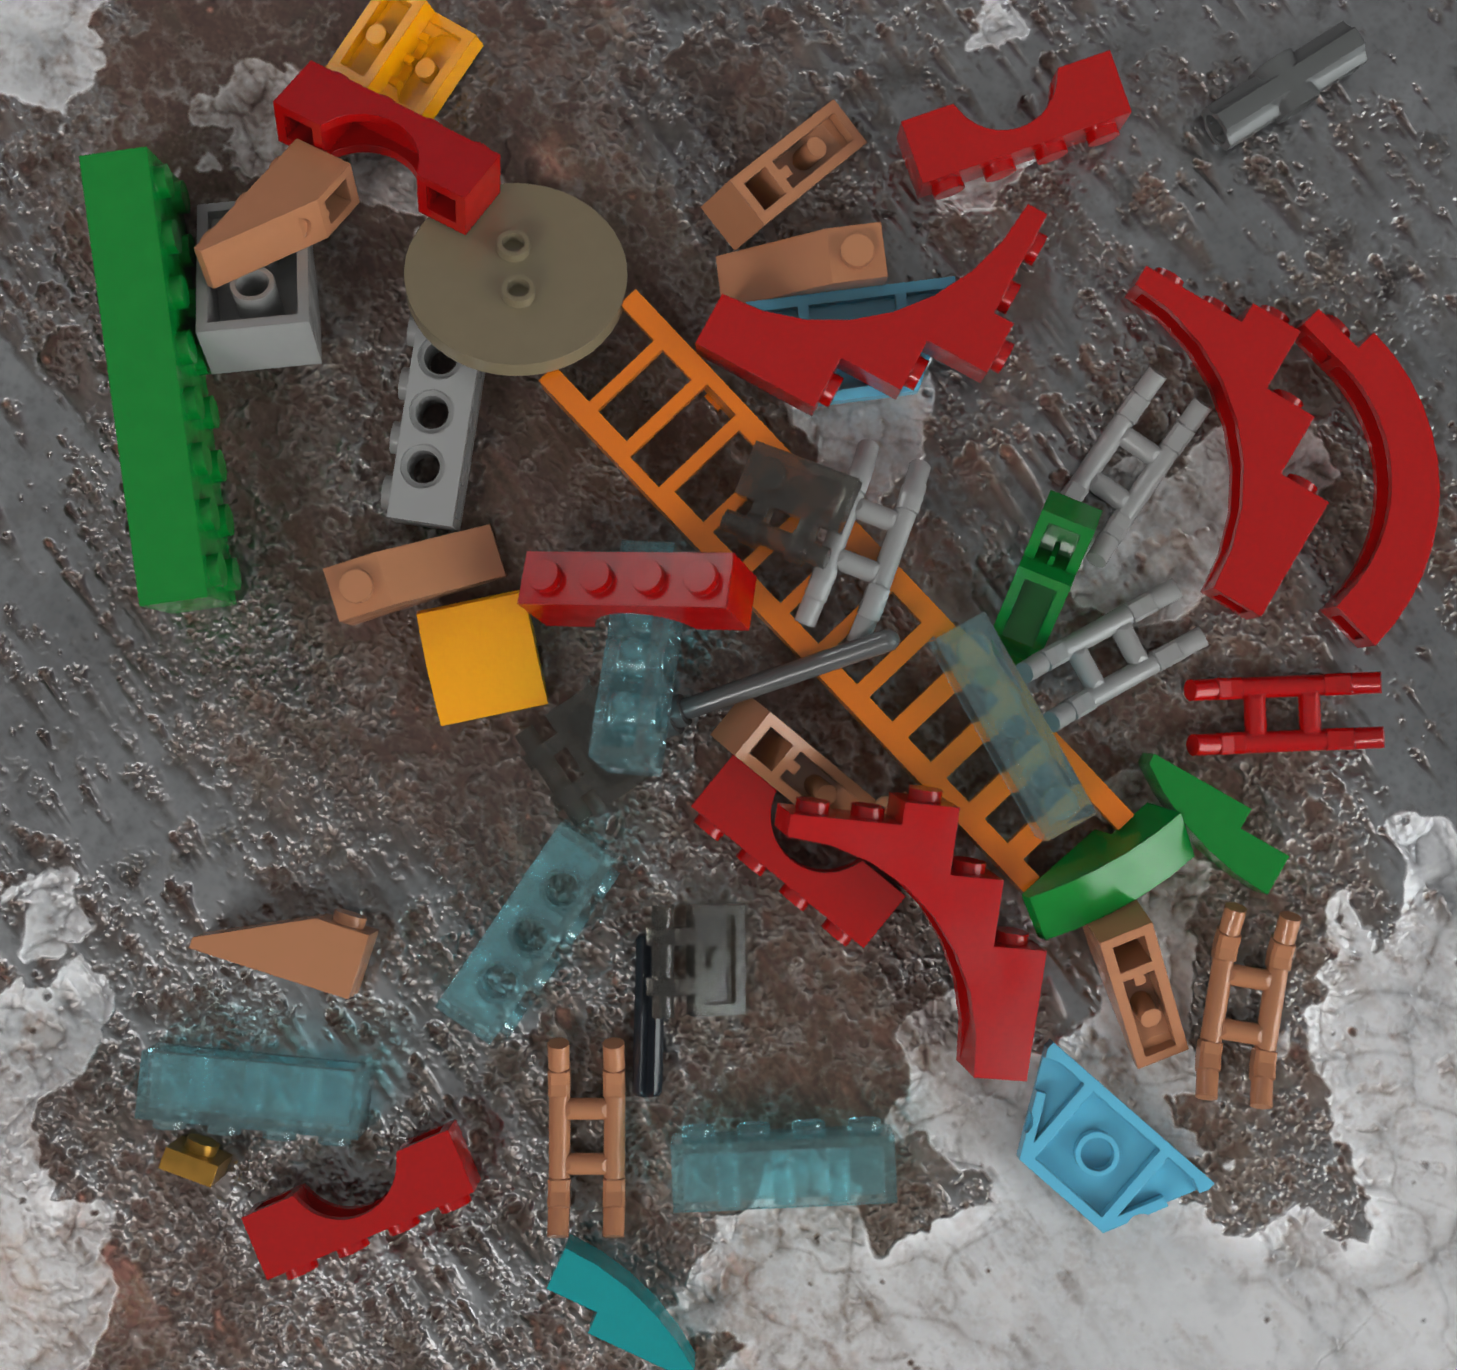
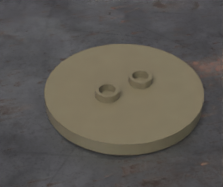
[404,183,628,376]

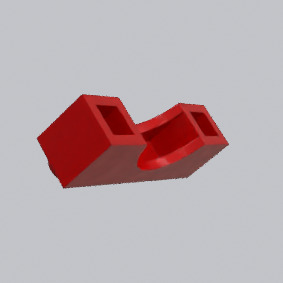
[896,50,1132,200]
[273,60,500,235]
[517,551,757,631]
[691,755,906,948]
[241,1119,481,1280]

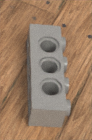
[381,315,485,532]

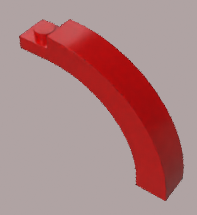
[1294,309,1440,648]

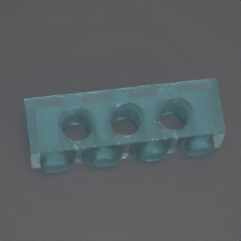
[588,540,683,777]
[435,819,620,1045]

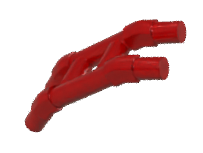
[1184,671,1385,756]

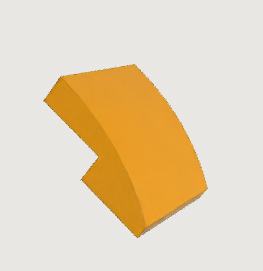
[326,0,484,119]
[416,590,548,726]

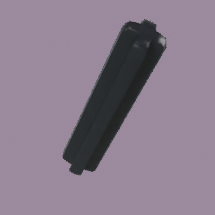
[632,933,666,1097]

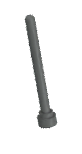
[645,629,900,740]

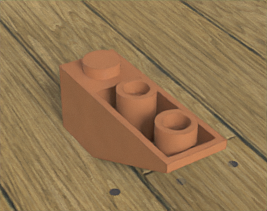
[194,139,360,289]

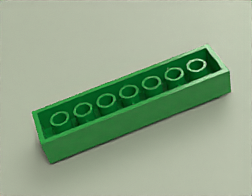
[79,146,242,614]

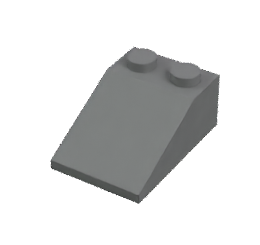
[196,201,322,374]

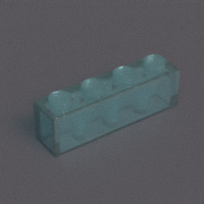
[927,611,1098,842]
[135,1042,375,1146]
[670,1116,897,1213]

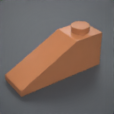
[701,99,867,251]
[716,222,888,303]
[323,524,507,626]
[710,698,876,810]
[1083,900,1189,1069]
[189,908,379,999]

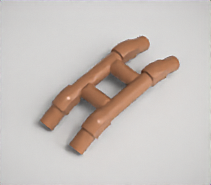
[1195,902,1302,1109]
[547,1037,626,1238]

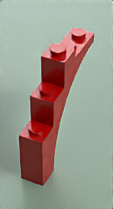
[695,204,1048,416]
[1124,265,1329,620]
[775,785,1047,1081]

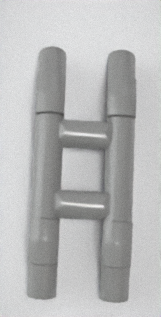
[1060,366,1213,568]
[795,439,931,641]
[1015,578,1209,733]

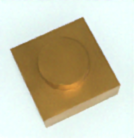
[158,1134,233,1188]

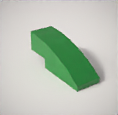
[982,490,1103,667]
[1137,753,1289,895]
[1021,802,1195,940]

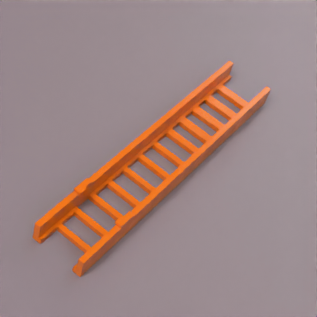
[538,289,1134,894]

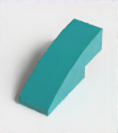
[546,1234,696,1370]

